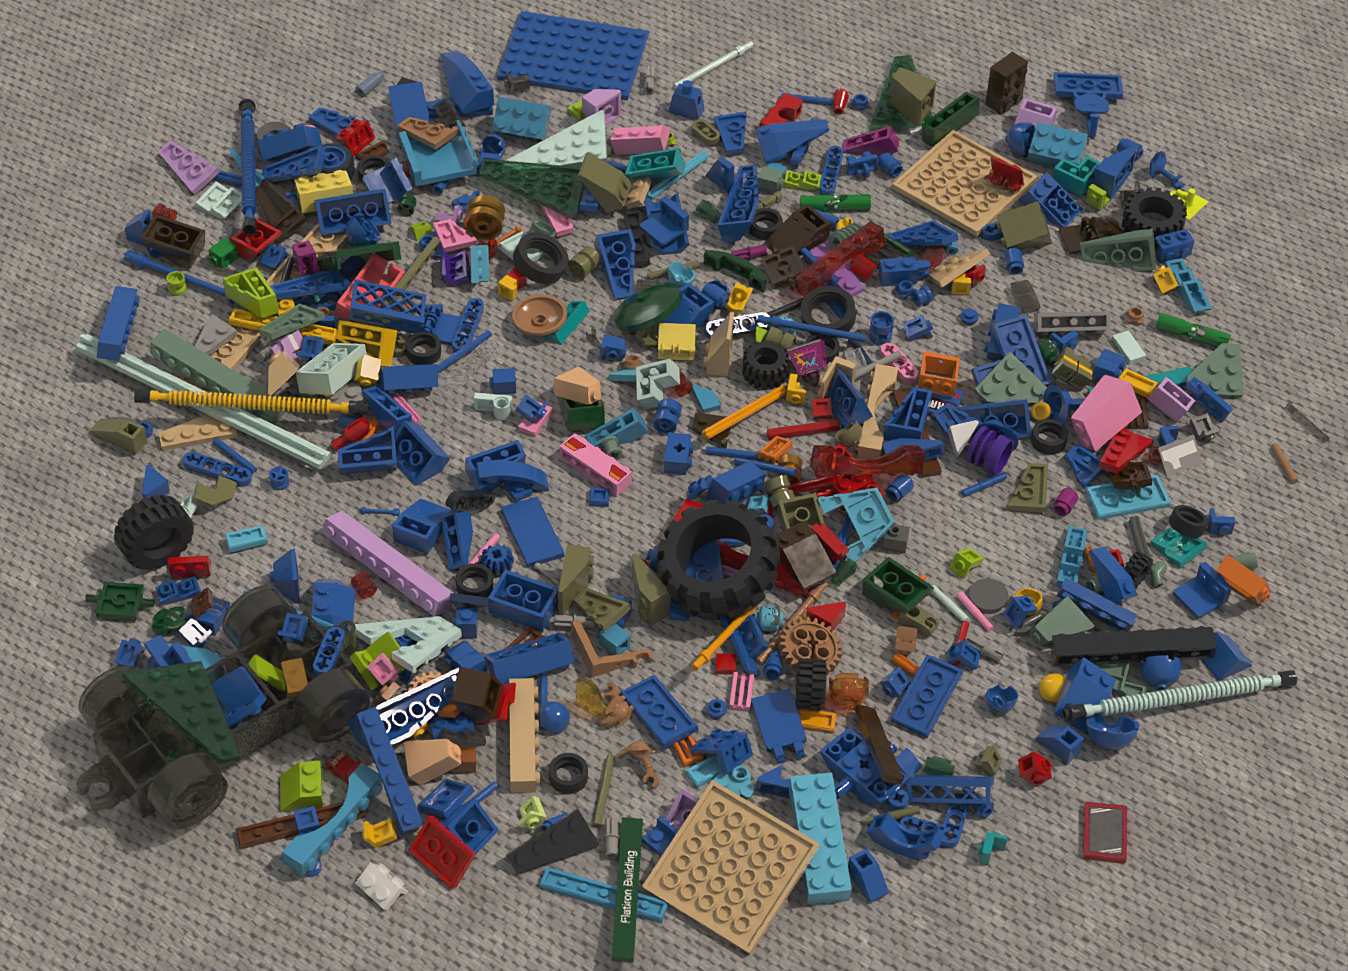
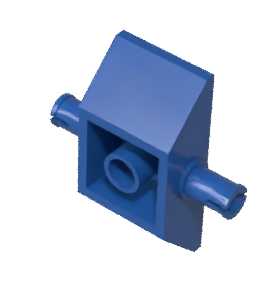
[820,728,909,804]

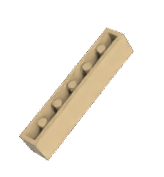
[509,678,540,793]

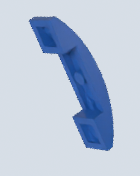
[476,460,549,491]

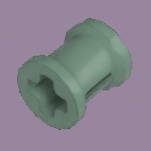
[602,436,623,460]

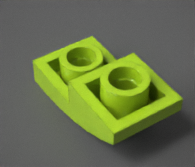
[783,170,822,190]

